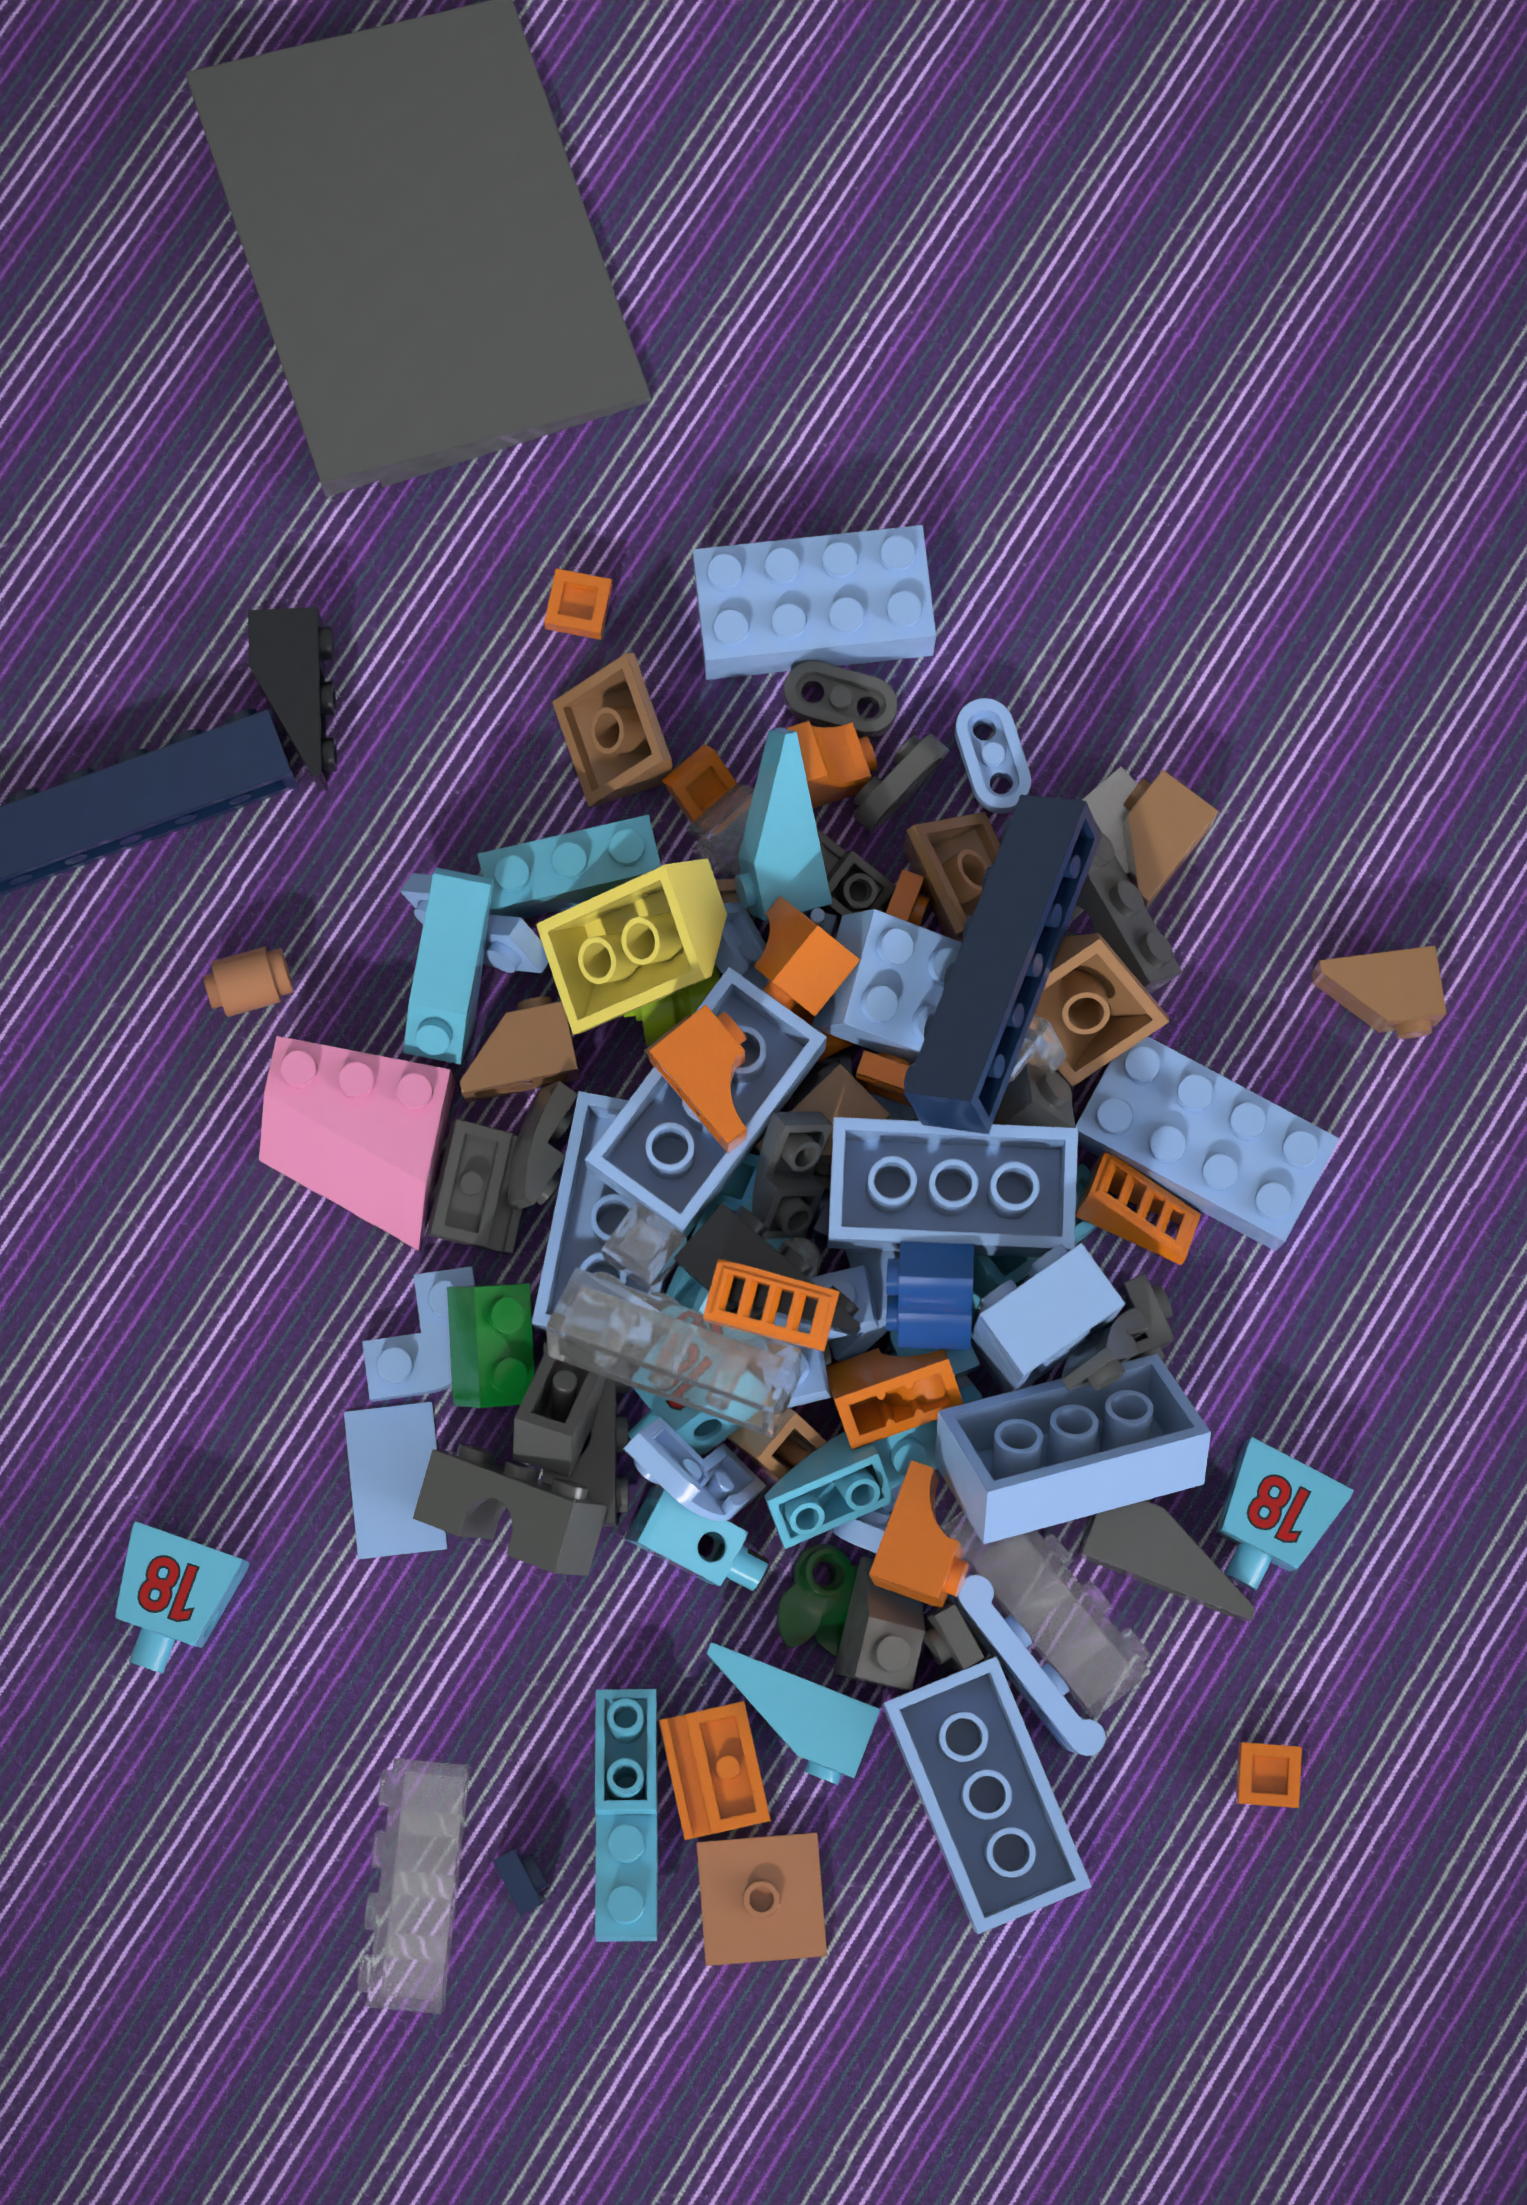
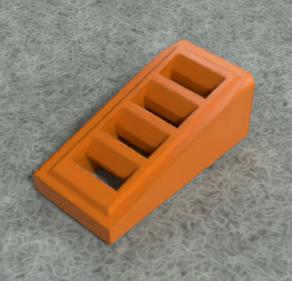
[1075,1151,1201,1265]
[703,1259,840,1352]

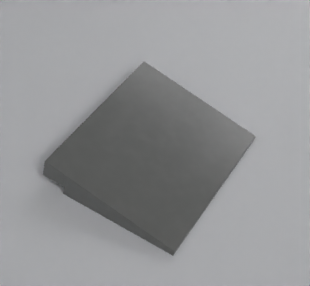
[185,0,651,497]

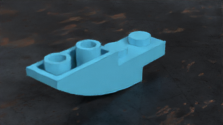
[764,1384,982,1549]
[595,1689,658,1942]

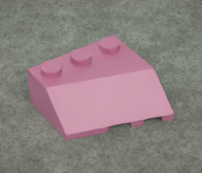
[259,1036,456,1252]

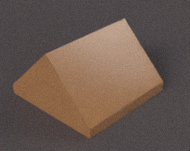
[552,653,673,807]
[903,812,1001,942]
[1027,933,1169,1087]

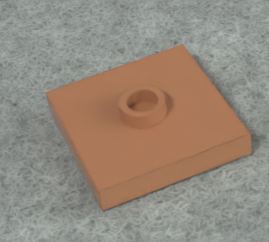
[696,1832,827,1966]

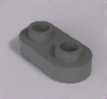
[784,661,897,738]
[853,734,949,834]

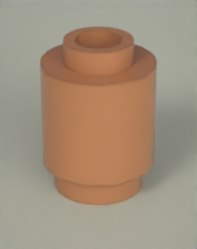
[203,946,294,1017]

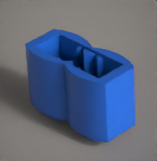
[886,1242,974,1351]

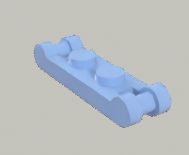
[947,1574,1106,1756]

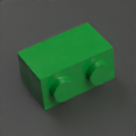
[447,1283,534,1408]

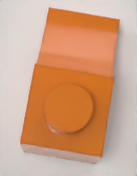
[787,721,878,809]
[754,896,860,1016]
[649,1004,747,1154]
[826,1348,964,1450]
[869,1460,969,1609]

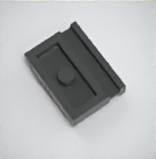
[426,1119,523,1255]

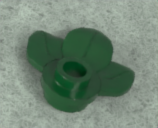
[777,1544,858,1658]

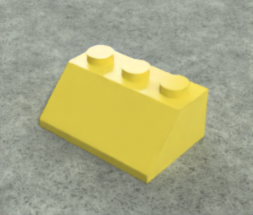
[536,858,727,1035]

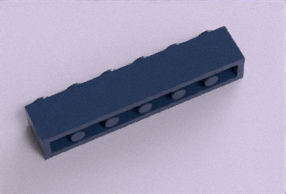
[0,709,298,896]
[904,795,1102,1134]

